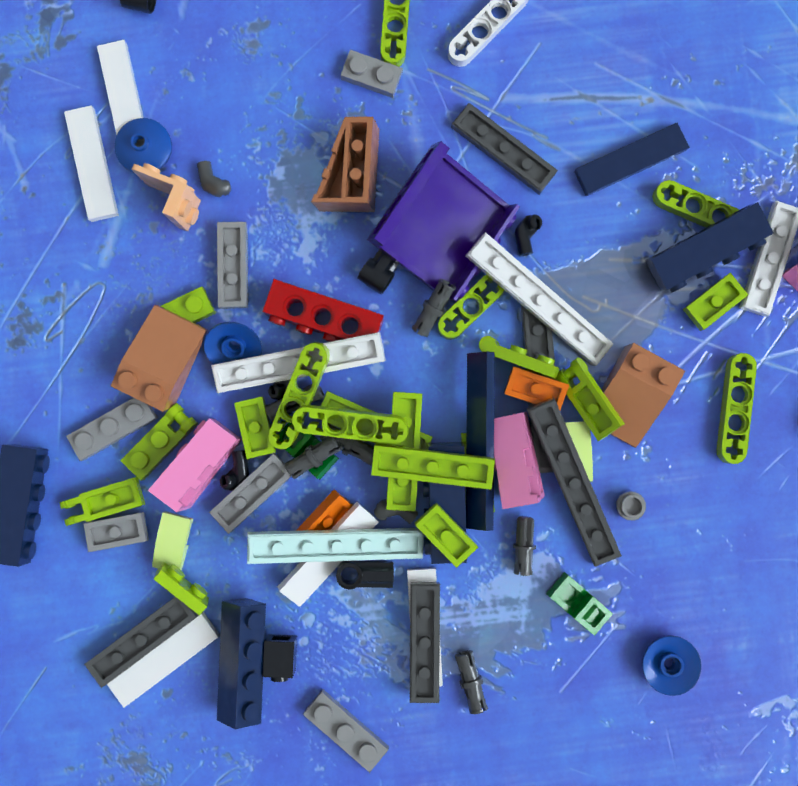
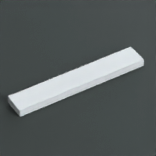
[466,232,613,366]
[211,332,386,393]

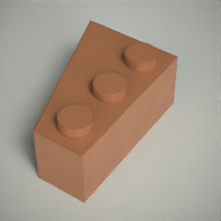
[311,117,380,212]

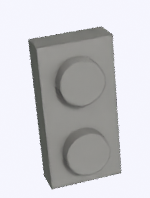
[341,50,403,98]
[84,512,149,552]

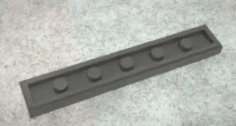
[521,305,555,473]
[526,397,622,567]

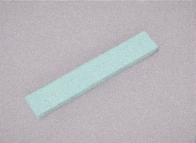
[247,528,424,564]

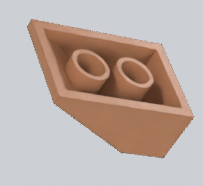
[111,305,208,412]
[601,343,685,448]

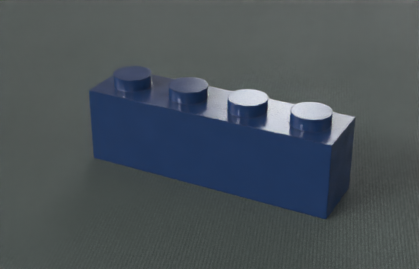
[645,202,774,293]
[423,442,467,564]
[0,445,50,567]
[217,598,266,729]

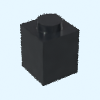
[263,635,297,682]

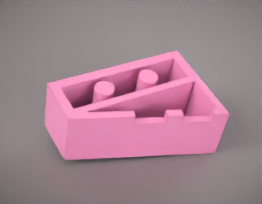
[494,412,545,509]
[148,418,242,513]

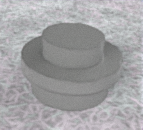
[616,491,646,521]

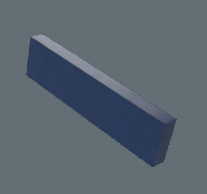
[574,123,690,196]

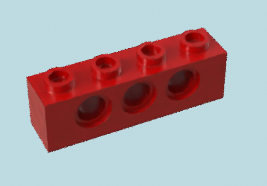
[262,279,384,342]

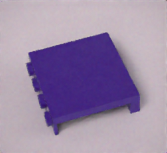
[367,141,520,301]

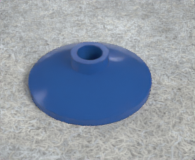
[114,118,172,173]
[204,322,262,365]
[642,636,701,696]

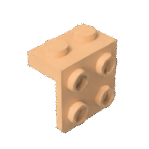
[131,163,201,231]

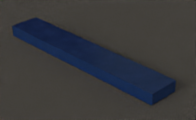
[466,351,495,531]

